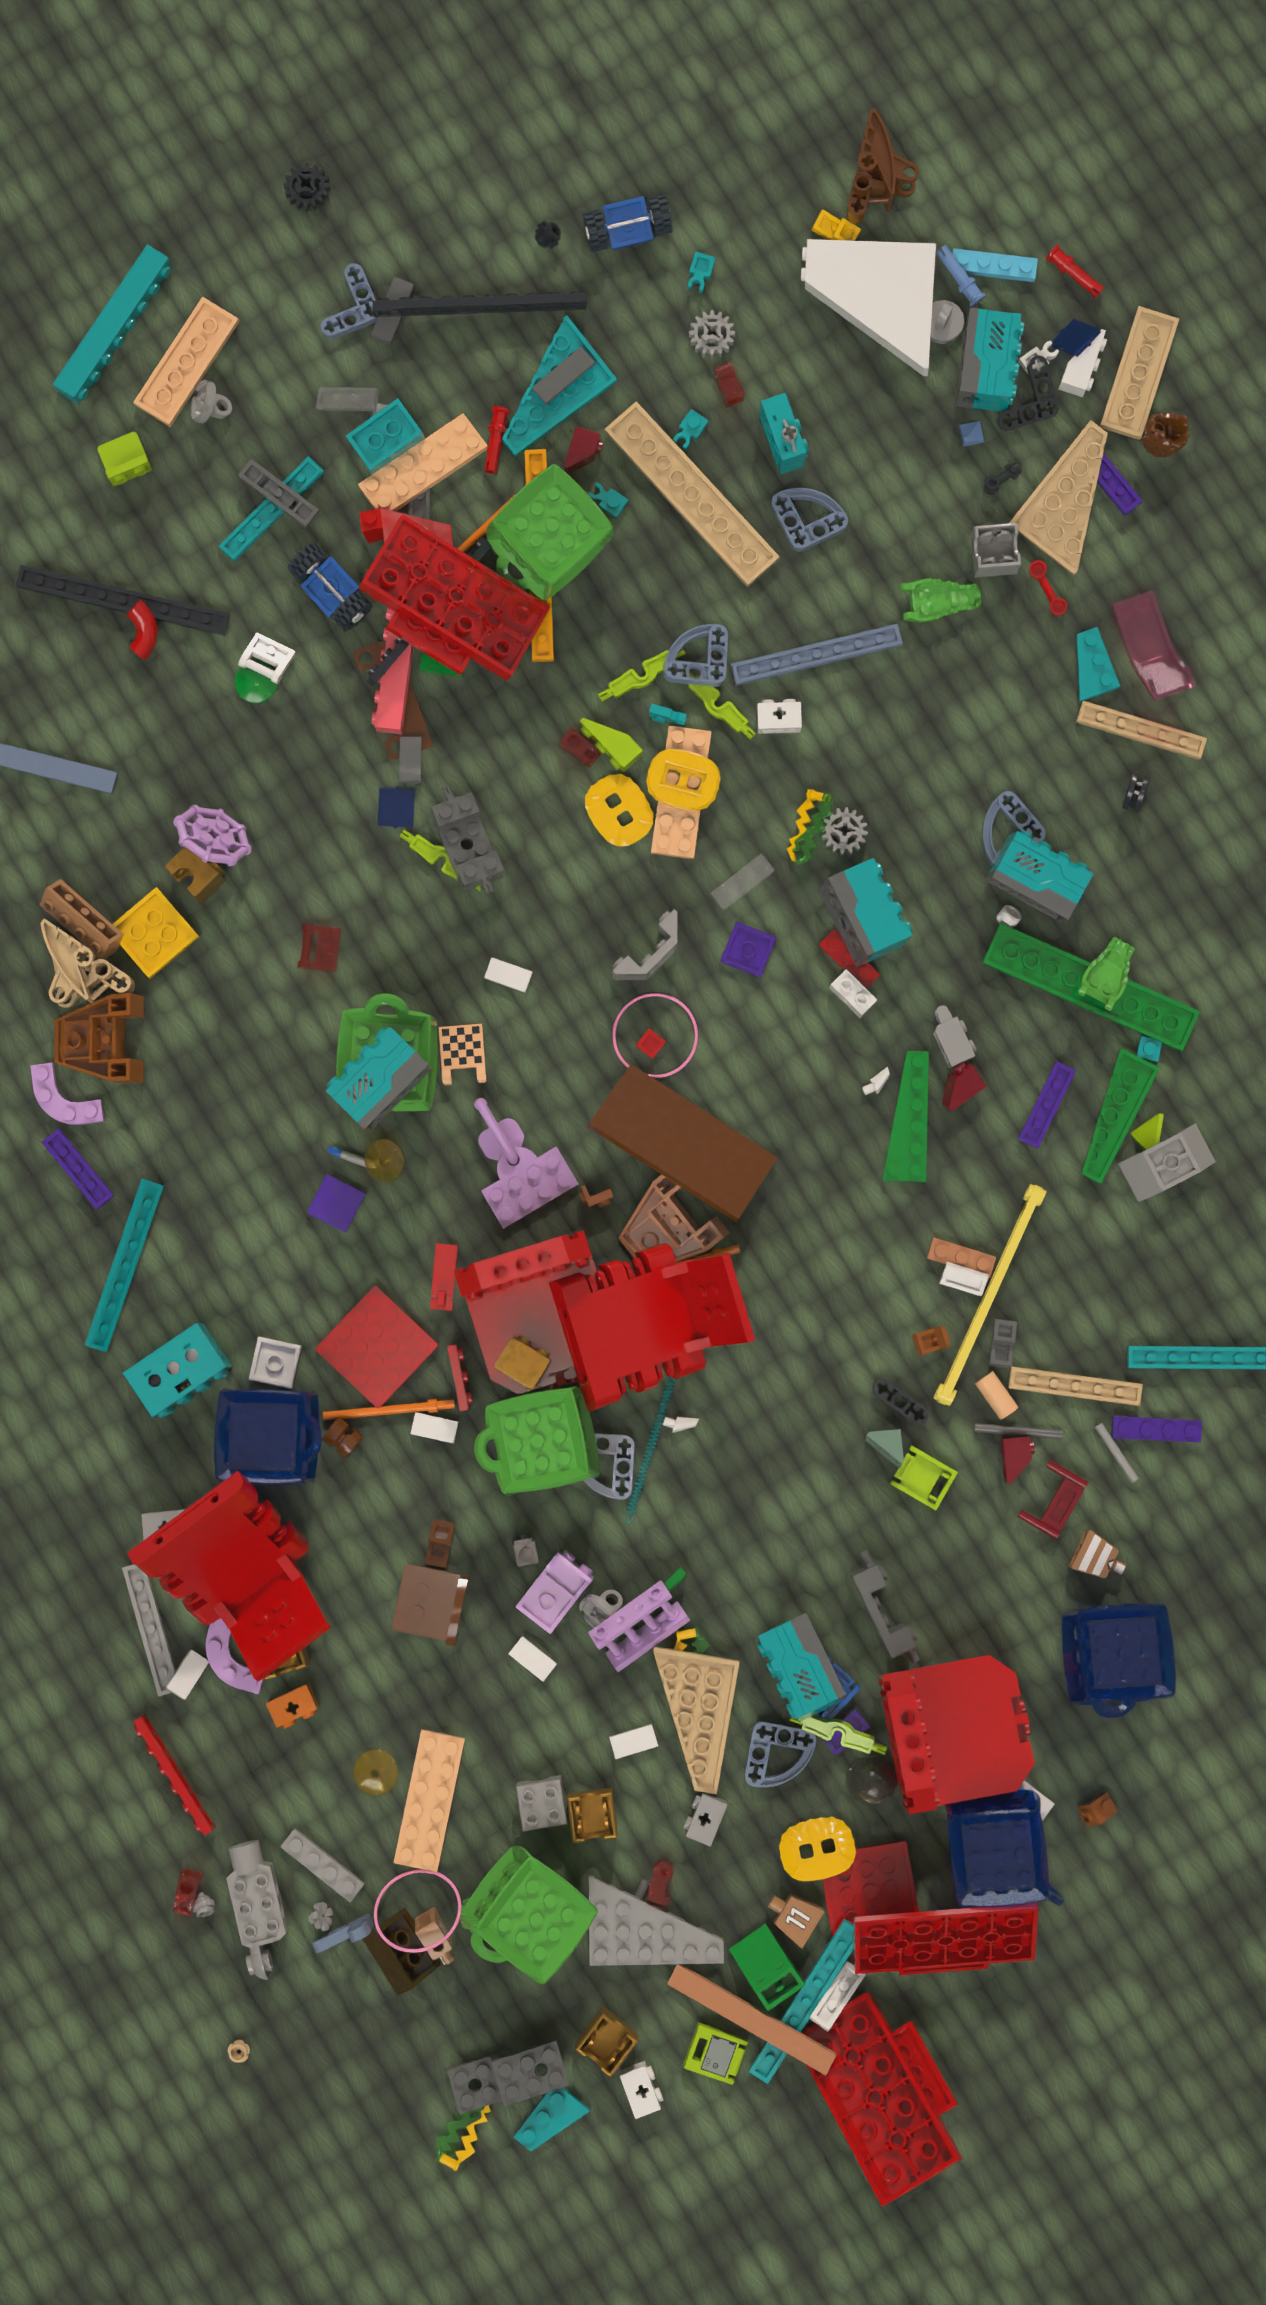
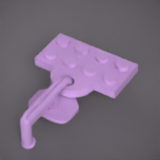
[474,1098,578,1228]

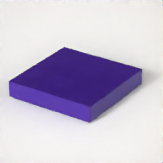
[720,921,777,978]
[307,1174,366,1233]

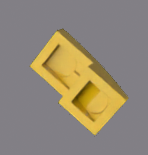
[811,209,861,241]

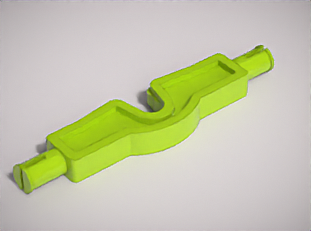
[598,648,686,702]
[682,669,757,740]
[400,829,483,891]
[789,1715,887,1755]

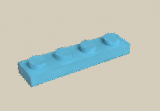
[952,248,1038,282]

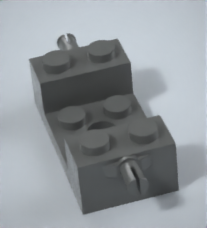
[430,785,504,895]
[849,1550,920,1663]

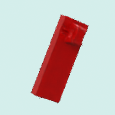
[430,1243,458,1311]

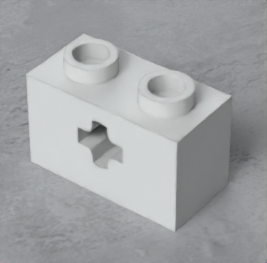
[757,699,802,734]
[829,969,877,1018]
[620,2061,663,2119]

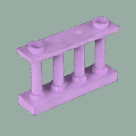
[588,1580,690,1672]

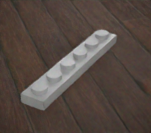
[122,1564,176,1697]

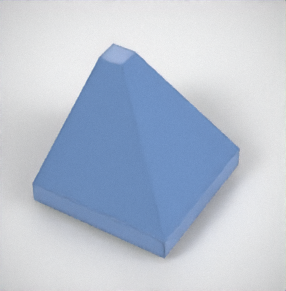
[959,421,984,447]

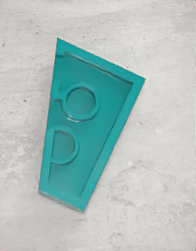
[1076,627,1120,703]
[513,2087,590,2151]

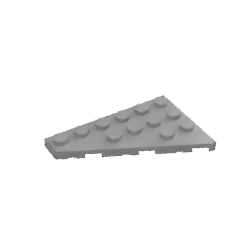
[589,1876,724,1966]

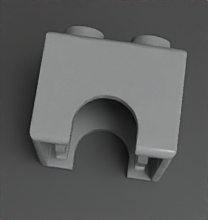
[970,523,1021,578]
[516,1775,568,1832]

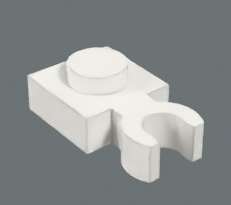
[1018,341,1059,374]

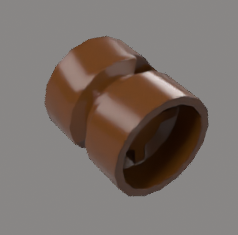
[322,1417,364,1459]

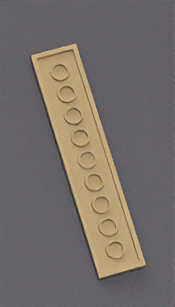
[604,401,780,587]

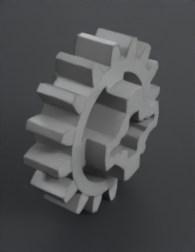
[689,310,735,359]
[820,807,868,856]

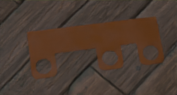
[354,641,433,760]

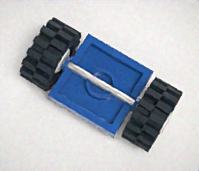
[583,193,673,252]
[288,543,372,631]

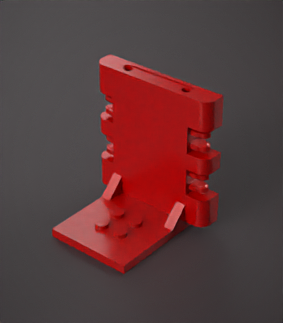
[549,1243,755,1411]
[127,1471,331,1682]

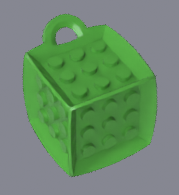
[486,464,613,600]
[336,994,437,1111]
[474,1386,600,1496]
[460,1846,598,1984]

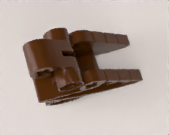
[846,109,919,224]

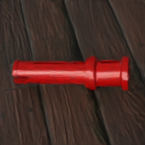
[1045,244,1104,299]
[483,406,510,474]

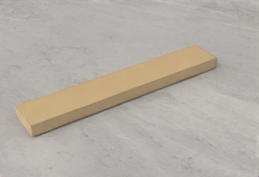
[1076,701,1207,760]
[1008,1367,1143,1406]

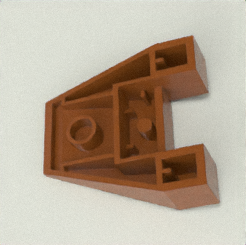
[54,993,144,1084]

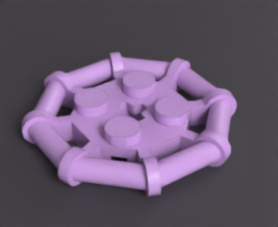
[173,805,252,866]

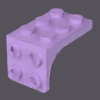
[516,1550,594,1634]

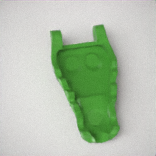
[900,578,981,623]
[1078,937,1135,1011]

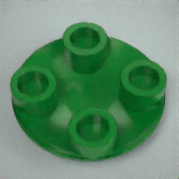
[235,660,277,704]

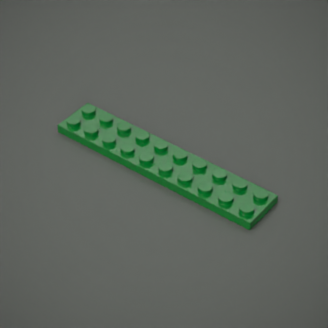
[982,923,1200,1052]

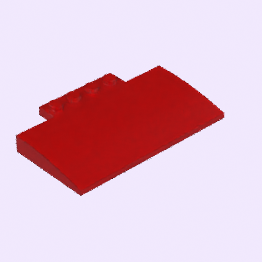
[358,514,550,681]
[853,1903,1039,1976]
[802,1992,963,2207]

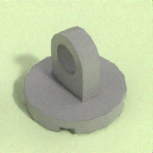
[930,300,964,344]
[191,379,232,424]
[579,1590,623,1628]

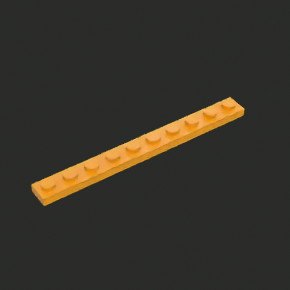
[525,449,554,662]

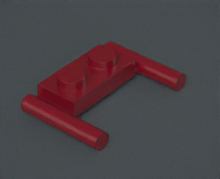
[1017,1460,1088,1539]

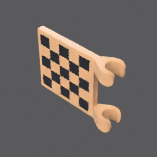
[439,1024,487,1086]

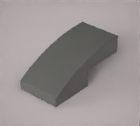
[399,737,422,783]
[989,1319,1017,1369]

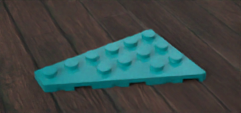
[502,315,617,458]

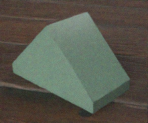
[865,1429,904,1468]

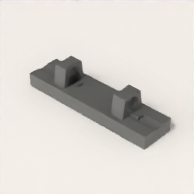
[238,459,320,529]

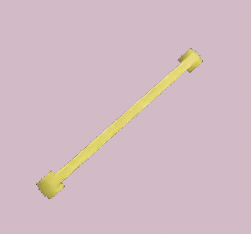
[933,1184,1046,1406]

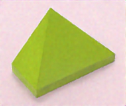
[1131,1113,1164,1151]

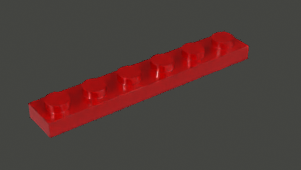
[133,1714,215,1836]

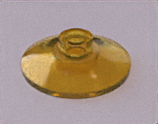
[365,1139,404,1183]
[353,1750,398,1795]

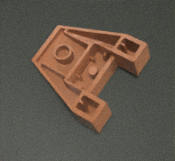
[619,1175,730,1262]

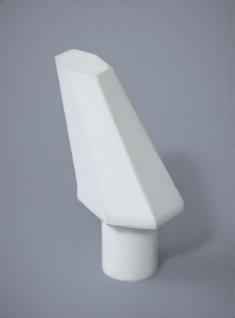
[862,1067,890,1095]
[663,1417,699,1433]

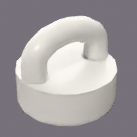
[997,905,1021,928]

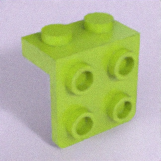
[97,432,152,487]

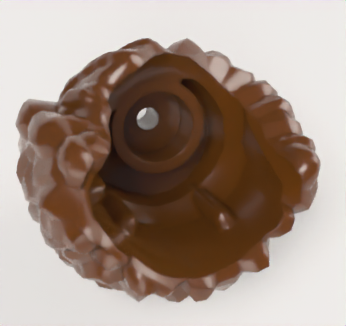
[1141,412,1190,458]

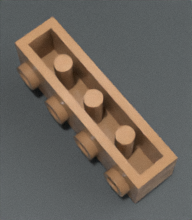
[40,879,124,960]

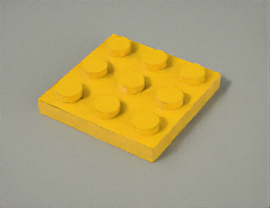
[112,887,199,979]

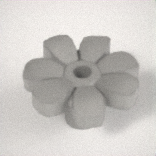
[309,1902,333,1931]

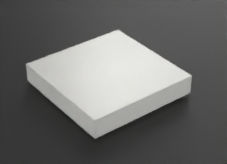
[249,1337,302,1389]

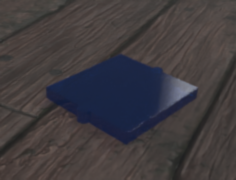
[1051,319,1101,357]
[377,787,415,829]

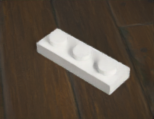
[809,1961,866,2032]

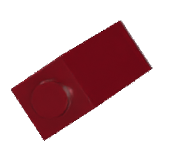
[564,426,604,475]
[942,1061,987,1112]
[1000,1436,1035,1484]

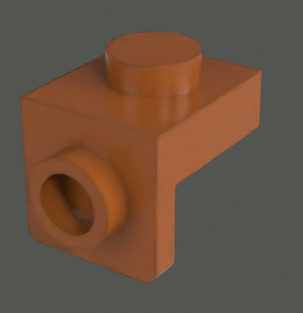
[579,1185,614,1208]
[912,1325,950,1356]
[1077,1792,1118,1827]

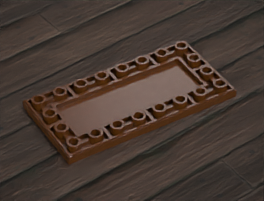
[587,1064,777,1222]

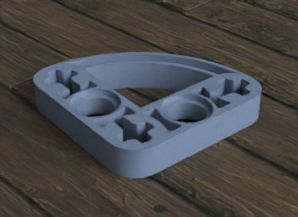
[771,488,848,552]
[663,624,728,687]
[982,791,1046,865]
[583,1433,635,1500]
[744,1721,816,1787]

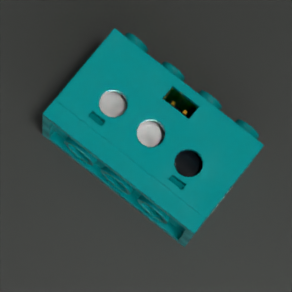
[123,1323,232,1418]

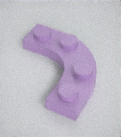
[31,1063,105,1125]
[206,1618,264,1694]

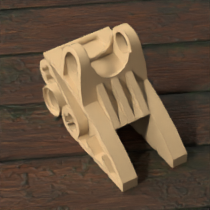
[40,918,135,1008]

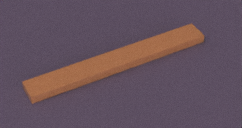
[667,1964,837,2075]

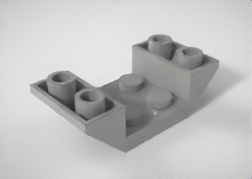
[612,909,677,980]
[1118,1123,1216,1202]

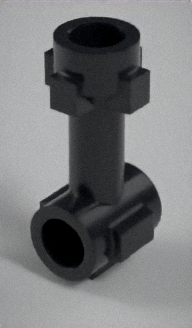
[983,462,1021,495]

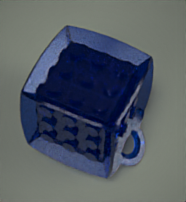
[214,1388,322,1485]
[1062,1604,1176,1718]
[945,1789,1065,1907]

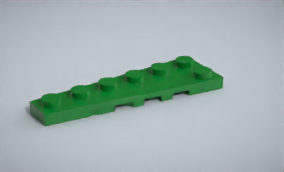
[1080,1048,1160,1184]
[882,1051,929,1182]

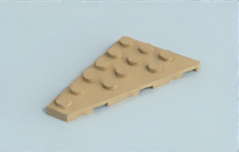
[1009,420,1108,576]
[653,1646,739,1794]

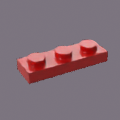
[818,930,880,989]
[447,1344,473,1411]

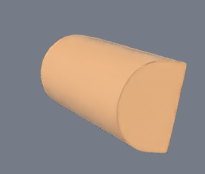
[974,1371,1018,1420]

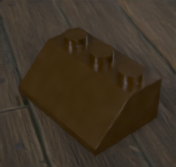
[362,1908,441,1996]

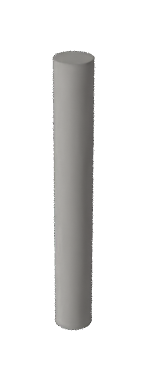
[1095,1423,1139,1483]

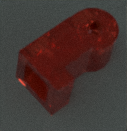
[714,362,745,407]
[558,727,601,768]
[646,1859,674,1906]
[173,1868,203,1916]

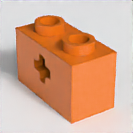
[266,1682,320,1729]

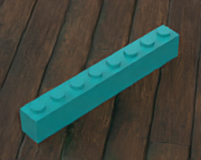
[53,245,172,405]

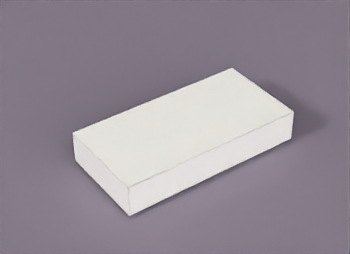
[484,958,533,993]
[940,1262,989,1297]
[411,1412,459,1443]
[509,1636,557,1681]
[165,1649,209,1700]
[609,1724,658,1759]

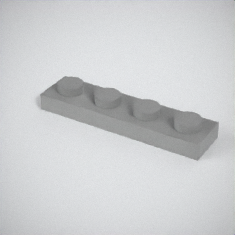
[281,1828,365,1902]

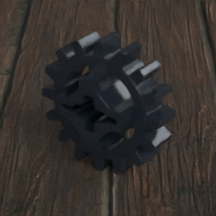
[284,163,331,211]

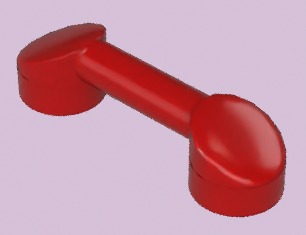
[1029,560,1067,616]

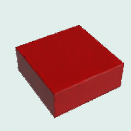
[635,1029,666,1060]

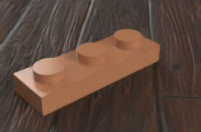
[926,1237,996,1278]

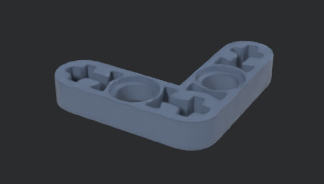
[321,263,378,340]
[311,1914,375,1953]

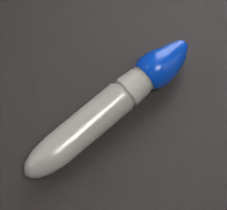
[327,1147,378,1169]

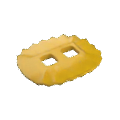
[646,749,721,812]
[585,774,653,846]
[779,1817,856,1881]

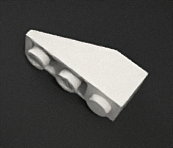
[1058,329,1107,397]

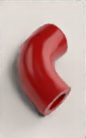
[126,600,158,661]

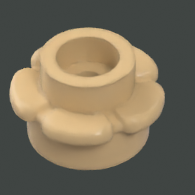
[228,2040,250,2062]

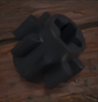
[535,220,561,249]

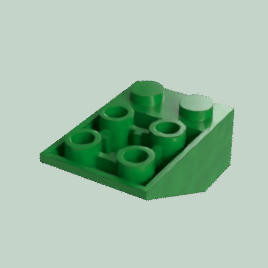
[729,1923,805,2011]

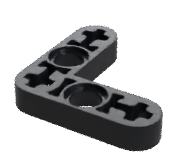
[997,355,1059,431]

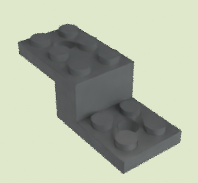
[447,2039,569,2114]

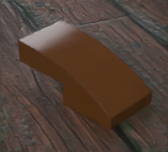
[425,1519,455,1569]

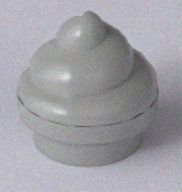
[193,1892,215,1917]

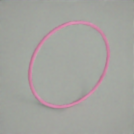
[612,993,698,1078]
[374,1869,462,1953]

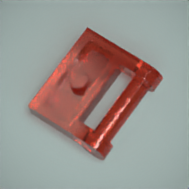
[297,924,341,972]

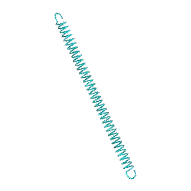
[624,1377,676,1523]

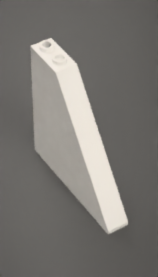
[801,239,936,376]

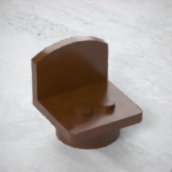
[392,1564,471,1646]

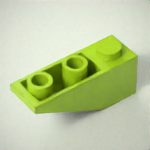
[580,718,643,772]

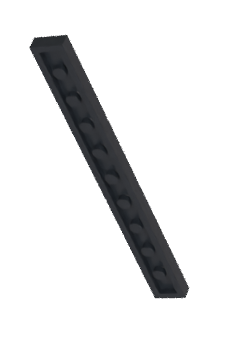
[372,291,587,317]
[366,537,491,687]
[16,565,230,636]

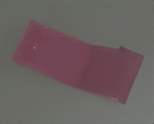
[1111,590,1196,701]

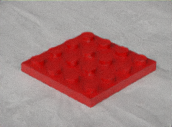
[315,1285,439,1408]
[822,1840,919,1937]

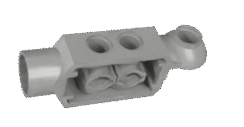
[226,1840,289,1980]

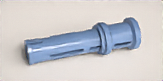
[935,245,986,308]

